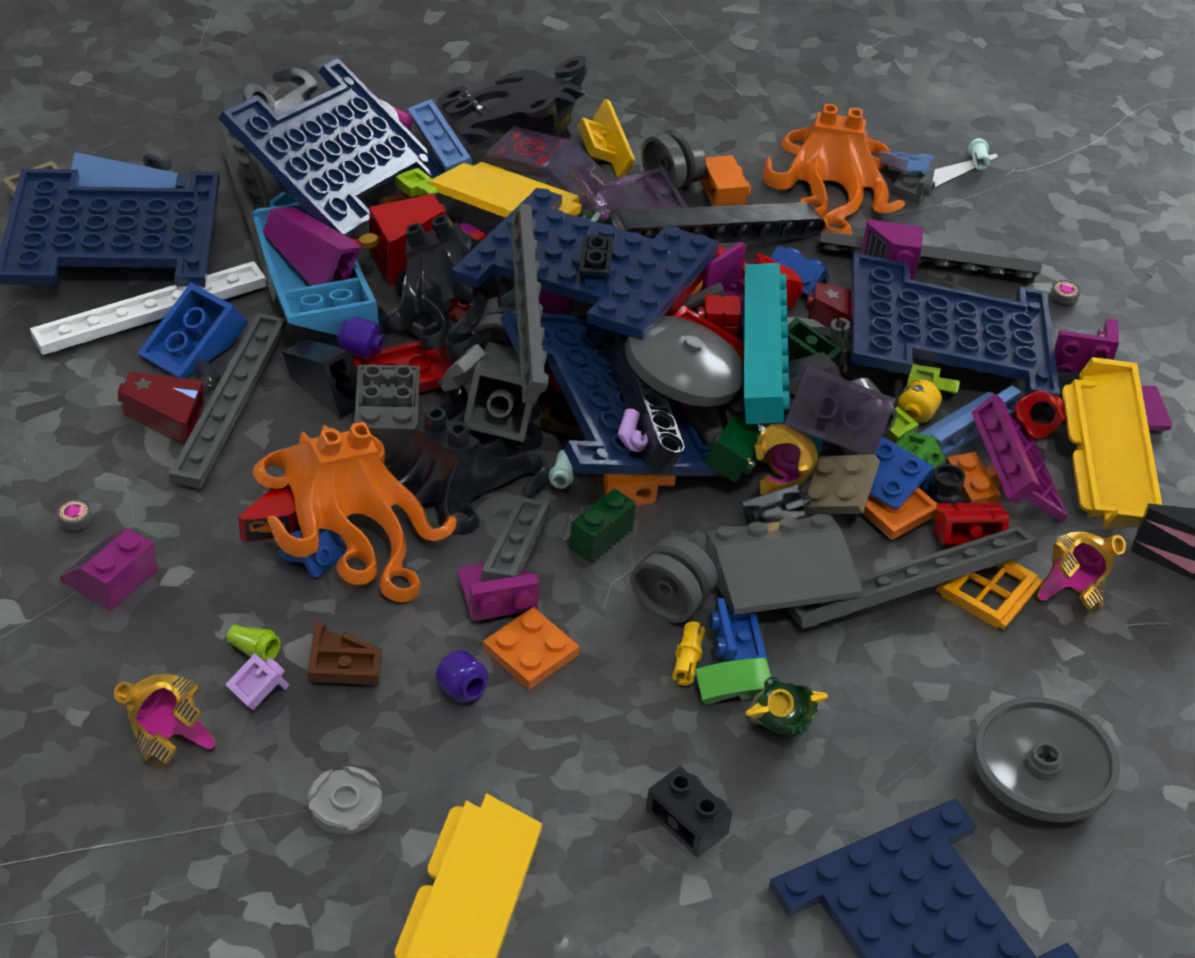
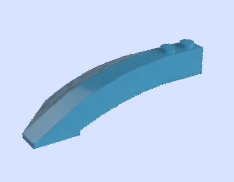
[253,192,379,336]

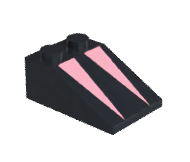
[1131,503,1195,580]

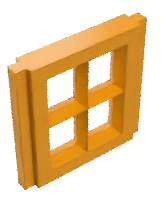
[936,560,1043,630]

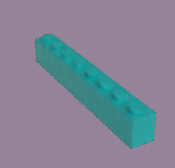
[744,263,790,424]

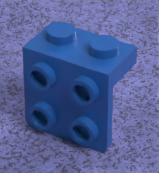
[866,436,933,510]

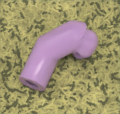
[618,409,648,452]

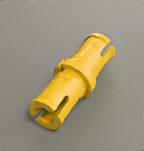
[672,621,706,686]

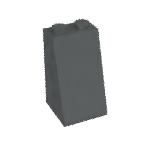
[463,342,545,442]

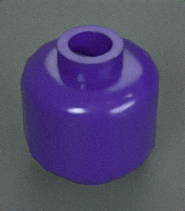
[337,317,385,360]
[436,650,488,703]

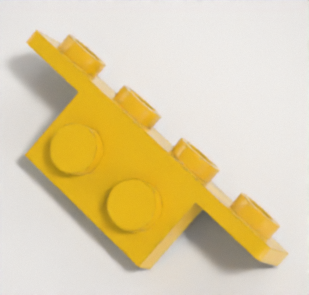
[577,99,635,179]

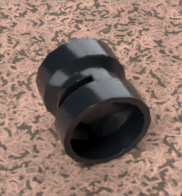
[929,464,966,505]

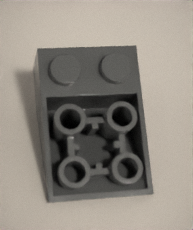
[354,365,420,454]

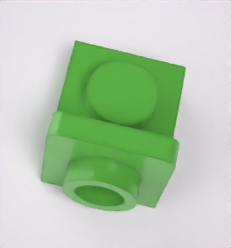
[896,431,945,473]

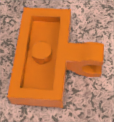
[946,452,1002,503]

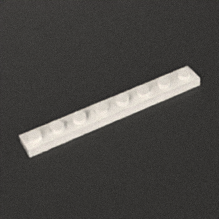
[30,261,266,355]

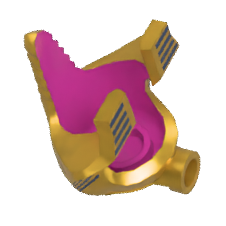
[755,424,818,495]
[1036,532,1126,609]
[114,674,216,763]

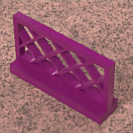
[971,394,1069,522]

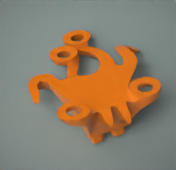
[762,103,905,235]
[252,422,456,603]

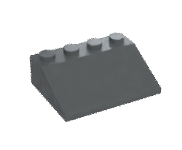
[705,514,863,615]

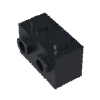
[646,765,733,858]

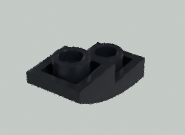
[579,235,613,277]

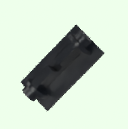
[741,484,811,526]

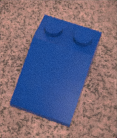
[137,283,248,378]

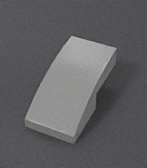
[441,344,485,392]

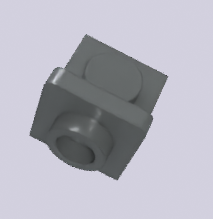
[891,170,935,205]

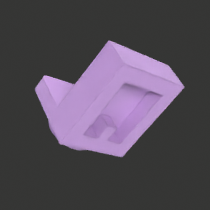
[226,653,290,710]

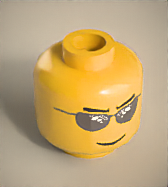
[897,379,942,424]

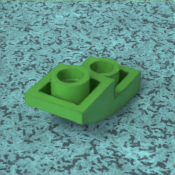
[695,658,771,705]

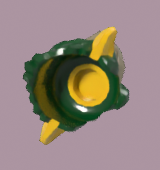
[745,677,828,737]

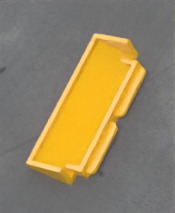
[429,162,582,218]
[1062,357,1162,530]
[395,793,543,958]

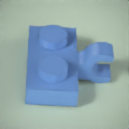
[879,152,934,175]

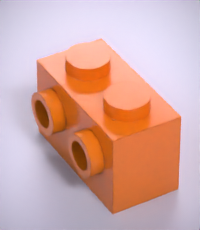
[700,155,751,206]

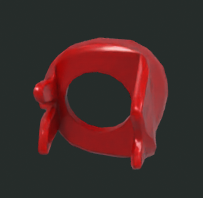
[1014,390,1065,439]

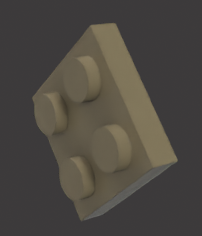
[805,454,880,515]

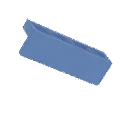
[408,99,473,172]
[71,152,187,188]
[919,385,1021,457]

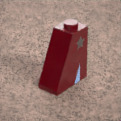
[804,282,851,330]
[118,371,205,445]

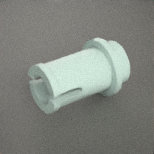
[968,138,990,170]
[549,450,573,489]

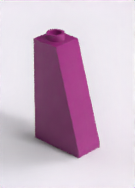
[263,206,361,286]

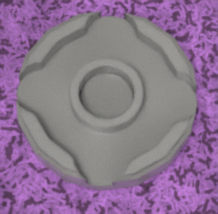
[308,766,382,835]

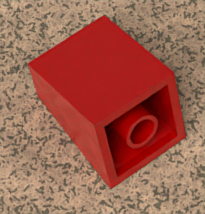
[369,194,446,286]

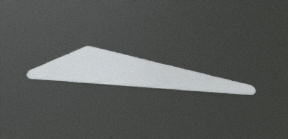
[933,154,998,187]

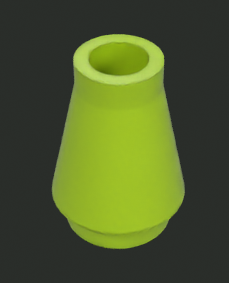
[227,624,281,662]

